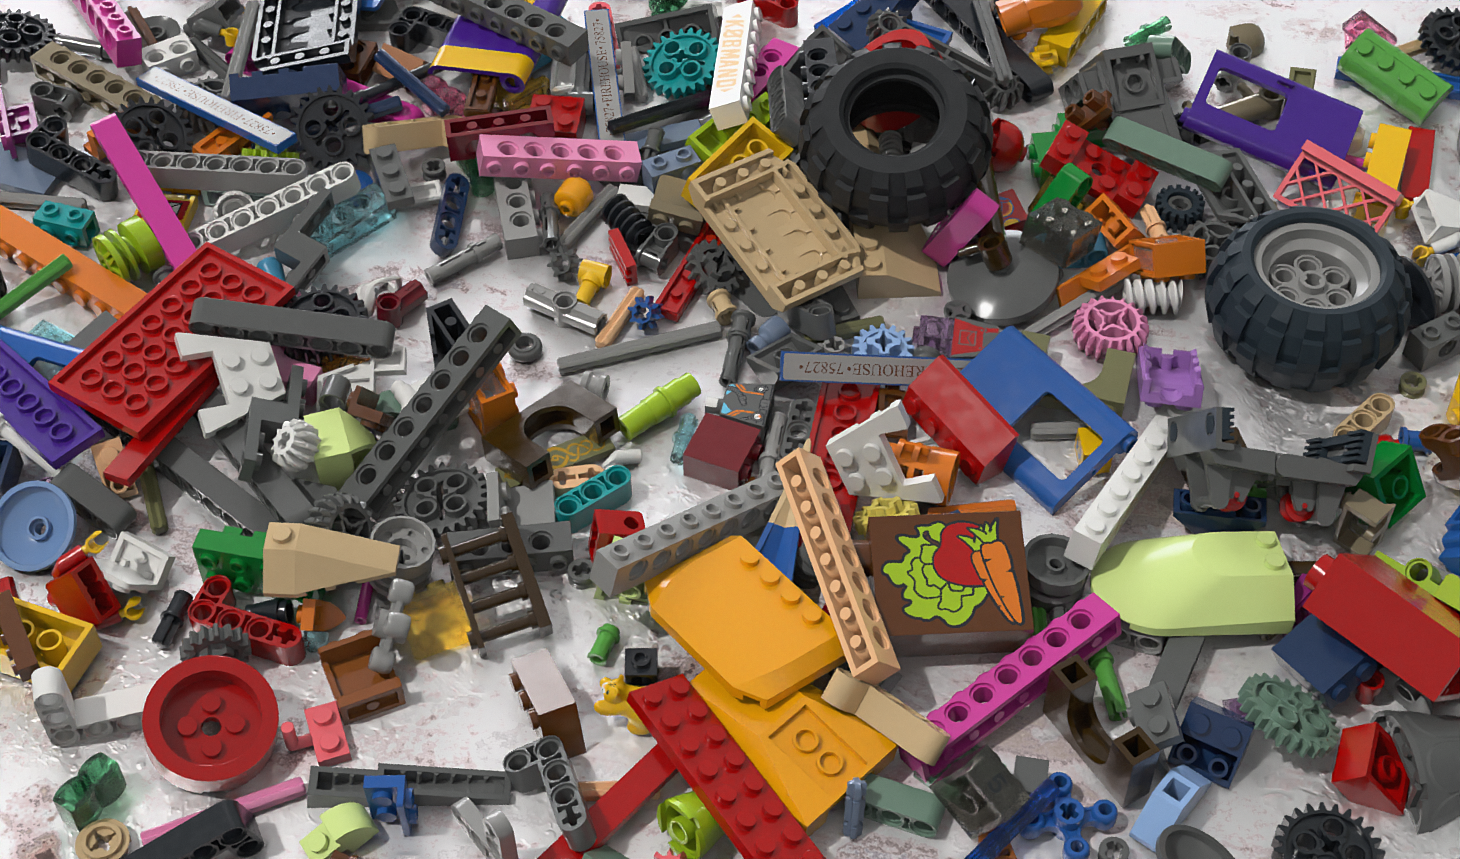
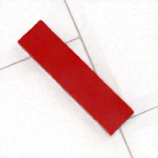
[1400,126,1436,201]

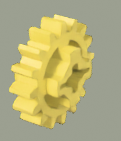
[853,496,920,537]

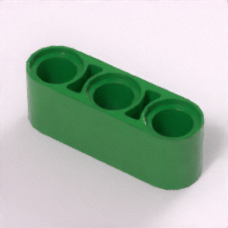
[1027,163,1093,234]

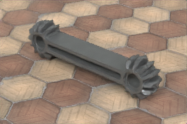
[866,7,1024,112]

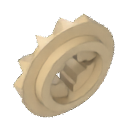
[75,818,132,859]

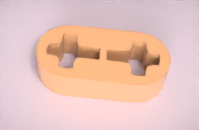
[549,464,604,497]

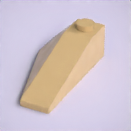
[263,522,401,598]

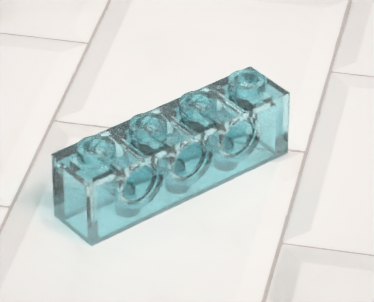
[310,183,397,259]

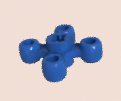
[1017,772,1118,859]

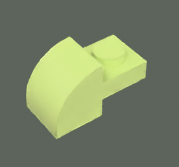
[299,802,379,859]

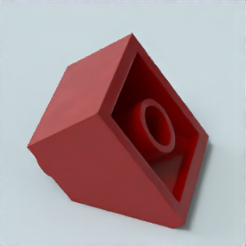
[1331,722,1410,816]

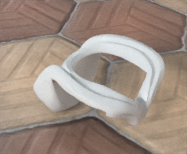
[355,276,403,318]

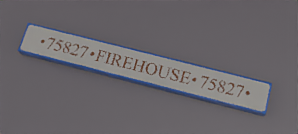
[584,9,626,141]
[136,66,298,154]
[779,351,973,386]

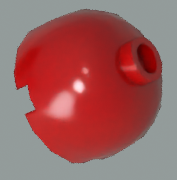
[991,118,1027,173]

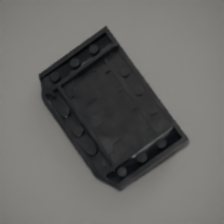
[251,0,362,75]

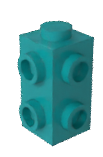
[32,200,100,249]

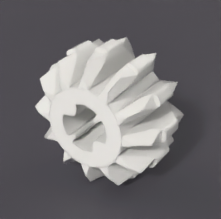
[270,419,321,472]

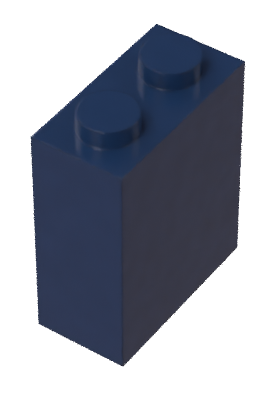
[1271,613,1379,710]

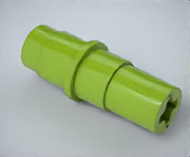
[618,373,701,440]

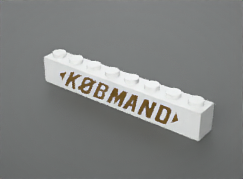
[709,0,763,131]
[1063,404,1194,570]

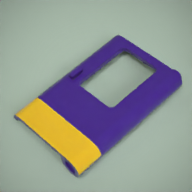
[428,0,568,94]

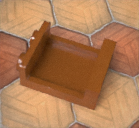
[317,629,406,726]

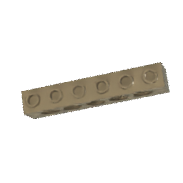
[30,41,161,125]

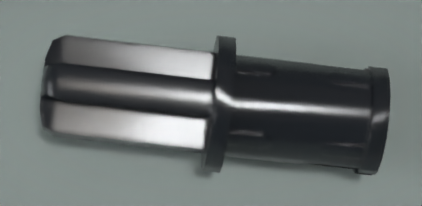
[152,590,193,649]

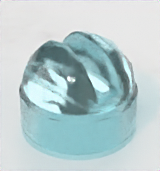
[303,631,329,653]

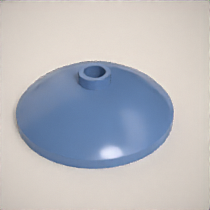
[0,480,77,572]

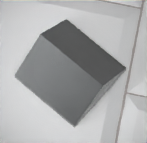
[746,333,825,391]

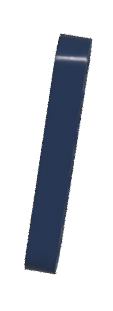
[430,173,470,257]

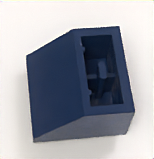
[1167,696,1256,789]

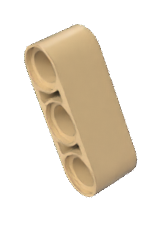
[1332,393,1395,437]

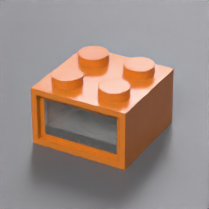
[1129,234,1206,282]
[467,362,519,436]

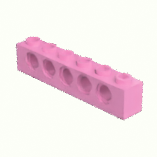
[476,134,642,183]

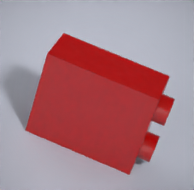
[1302,553,1460,702]

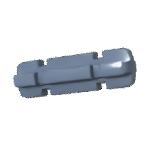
[842,777,867,839]

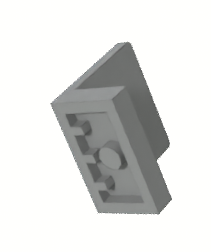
[486,471,556,528]

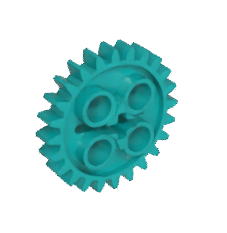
[642,28,719,100]

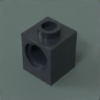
[624,648,659,687]

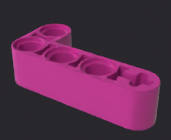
[921,188,1000,267]

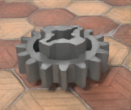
[685,239,744,295]
[179,623,252,663]

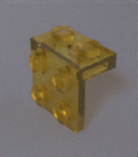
[402,579,471,660]

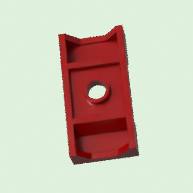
[1039,120,1159,219]

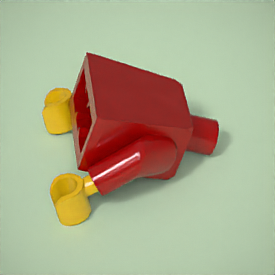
[46,530,146,630]

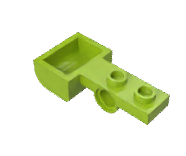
[685,92,770,163]
[1375,550,1460,611]

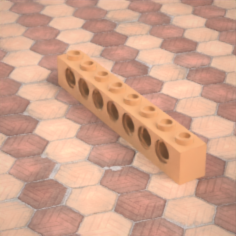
[775,447,901,686]

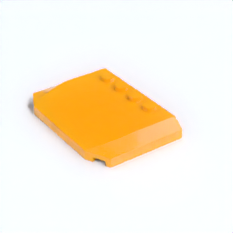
[644,535,847,709]

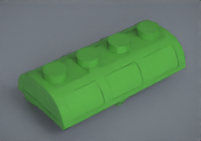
[1337,28,1454,127]

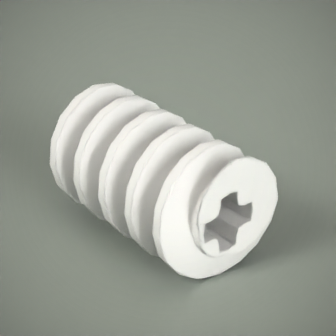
[1122,279,1183,315]

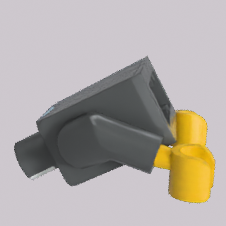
[183,0,245,47]

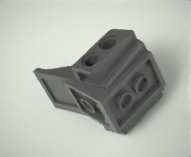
[1058,42,1183,141]

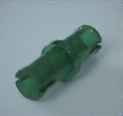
[1123,16,1172,47]

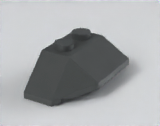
[1197,148,1278,227]

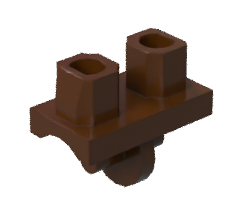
[1065,89,1113,131]

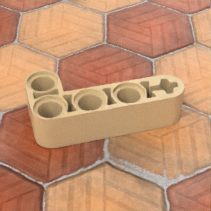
[362,115,462,154]
[821,667,951,766]

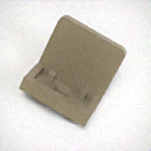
[647,174,704,236]

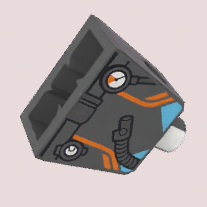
[705,383,775,445]

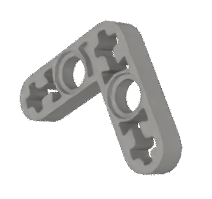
[451,796,518,859]

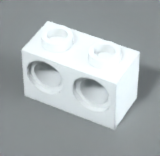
[141,33,201,77]

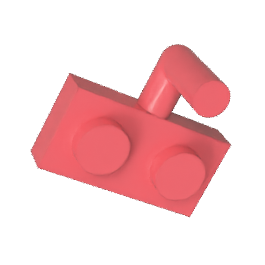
[281,701,352,767]

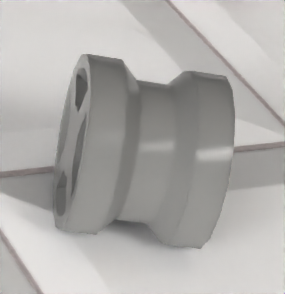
[580,370,610,400]

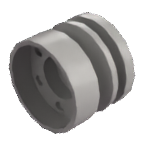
[1424,253,1460,313]
[369,515,436,597]

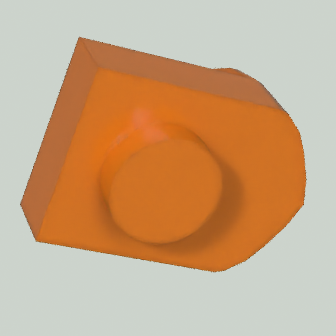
[296,598,346,631]

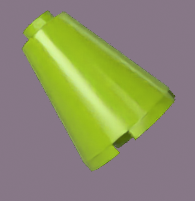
[657,791,725,859]

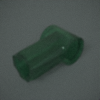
[456,158,494,197]

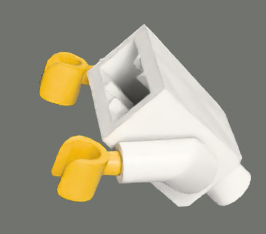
[1394,189,1460,267]

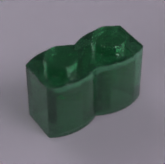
[53,752,127,832]

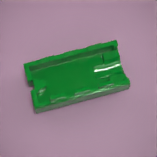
[192,525,326,603]

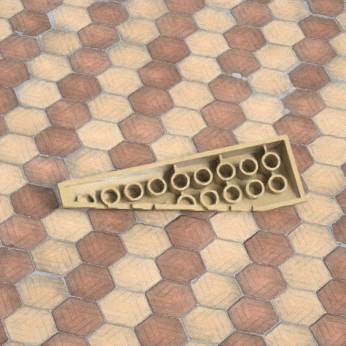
[848,123,941,299]

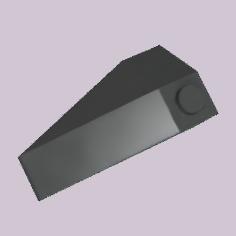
[614,3,721,52]

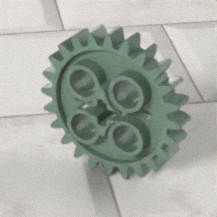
[1237,673,1340,759]

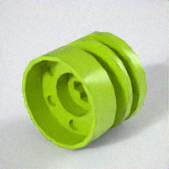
[92,215,165,283]

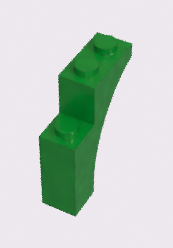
[1026,113,1109,189]

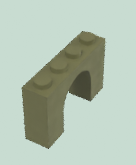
[1022,330,1136,418]

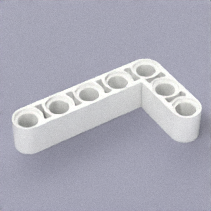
[31,666,156,747]

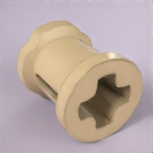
[706,288,738,326]

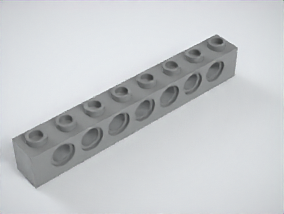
[589,470,784,598]

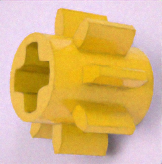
[1028,44,1059,75]

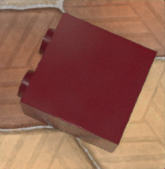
[683,412,764,490]

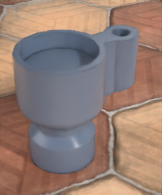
[746,315,791,354]

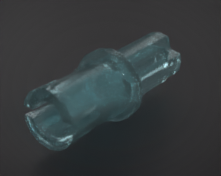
[670,413,699,466]

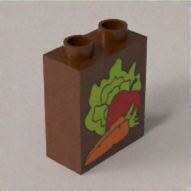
[852,510,1034,657]

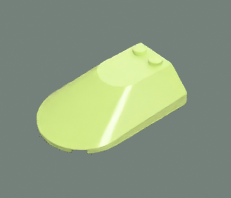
[1090,531,1295,636]

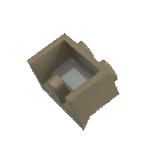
[1332,489,1396,555]

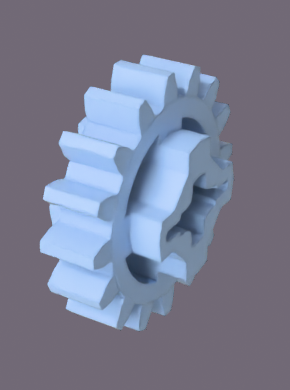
[852,324,914,356]

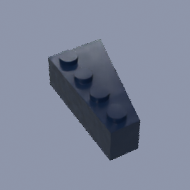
[229,63,348,121]

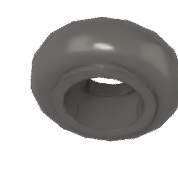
[508,333,543,362]

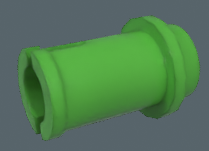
[587,623,620,666]

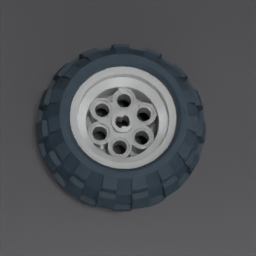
[1205,206,1413,392]

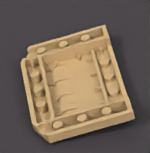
[688,148,864,312]

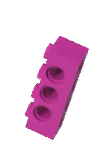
[751,37,800,103]

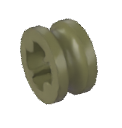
[1398,371,1427,399]

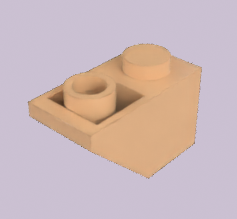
[90,435,139,499]

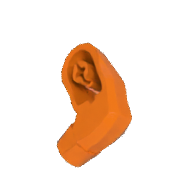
[995,0,1083,40]

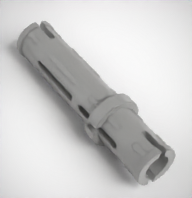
[424,233,503,286]
[757,412,788,478]

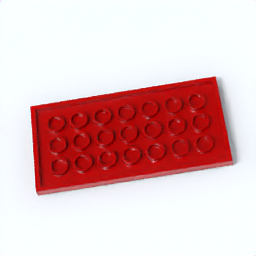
[48,241,296,440]

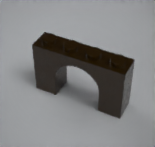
[481,380,620,490]
[1043,653,1160,808]

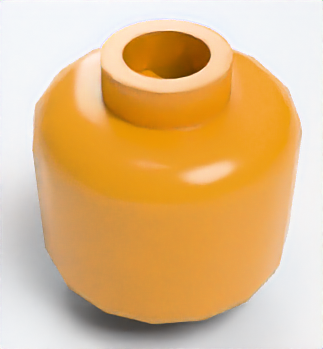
[554,177,594,217]

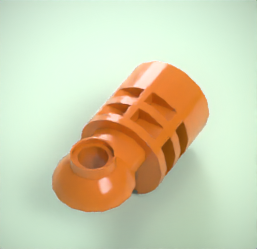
[889,438,960,507]

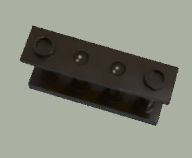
[437,511,553,658]

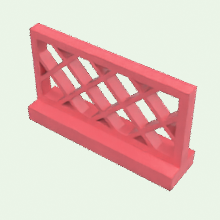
[1273,139,1404,234]

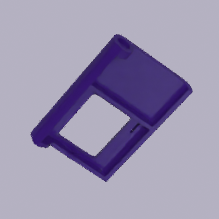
[1179,49,1364,190]

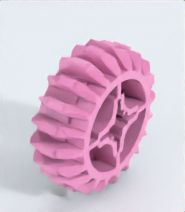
[1071,295,1150,361]

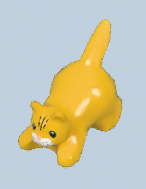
[593,674,650,735]

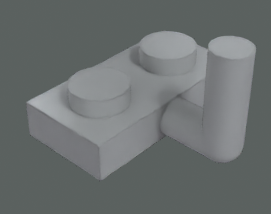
[615,41,635,97]

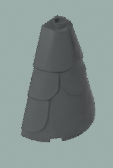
[1370,710,1460,834]

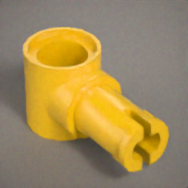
[576,259,612,306]

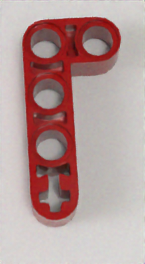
[188,575,307,666]

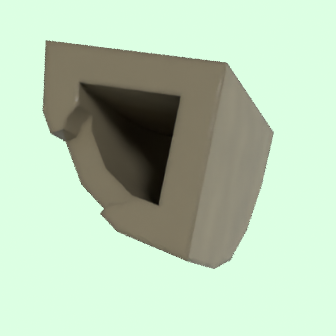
[1226,23,1265,58]

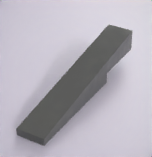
[307,763,511,808]

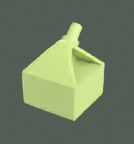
[303,407,377,491]

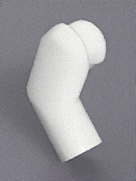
[602,449,642,470]

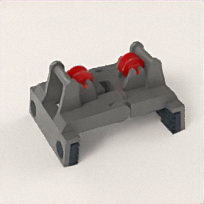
[1167,407,1379,529]

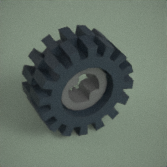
[1154,184,1205,234]

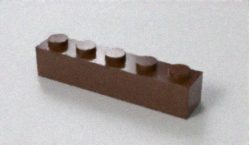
[0,590,40,682]

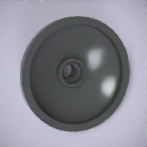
[1155,824,1235,859]

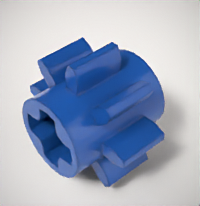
[628,296,665,330]

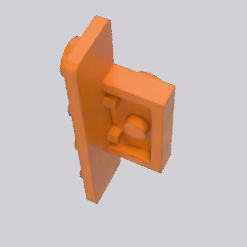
[192,112,273,155]
[1056,244,1141,308]

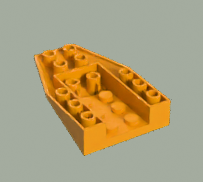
[690,669,899,837]

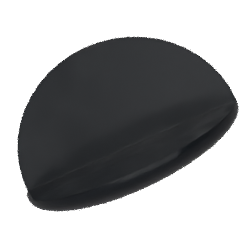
[1400,256,1437,327]

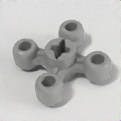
[368,578,415,674]

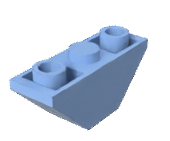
[1129,764,1212,853]

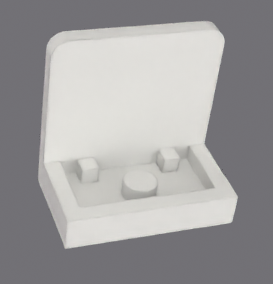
[95,531,176,593]

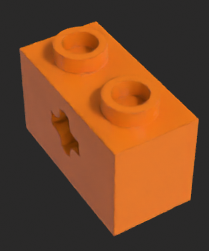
[1083,193,1147,250]

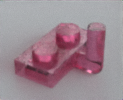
[1342,9,1397,50]

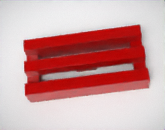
[608,228,638,287]

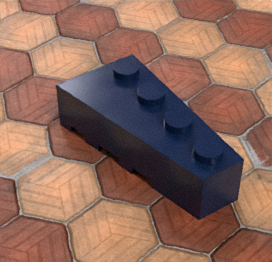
[828,0,920,52]

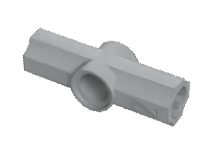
[523,283,608,335]

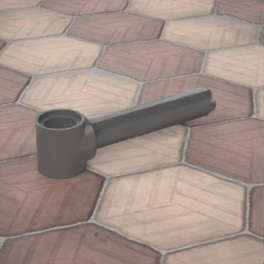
[567,51,594,115]

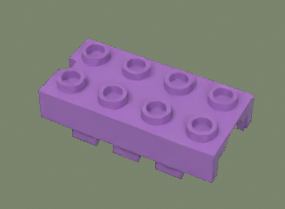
[1136,343,1204,411]

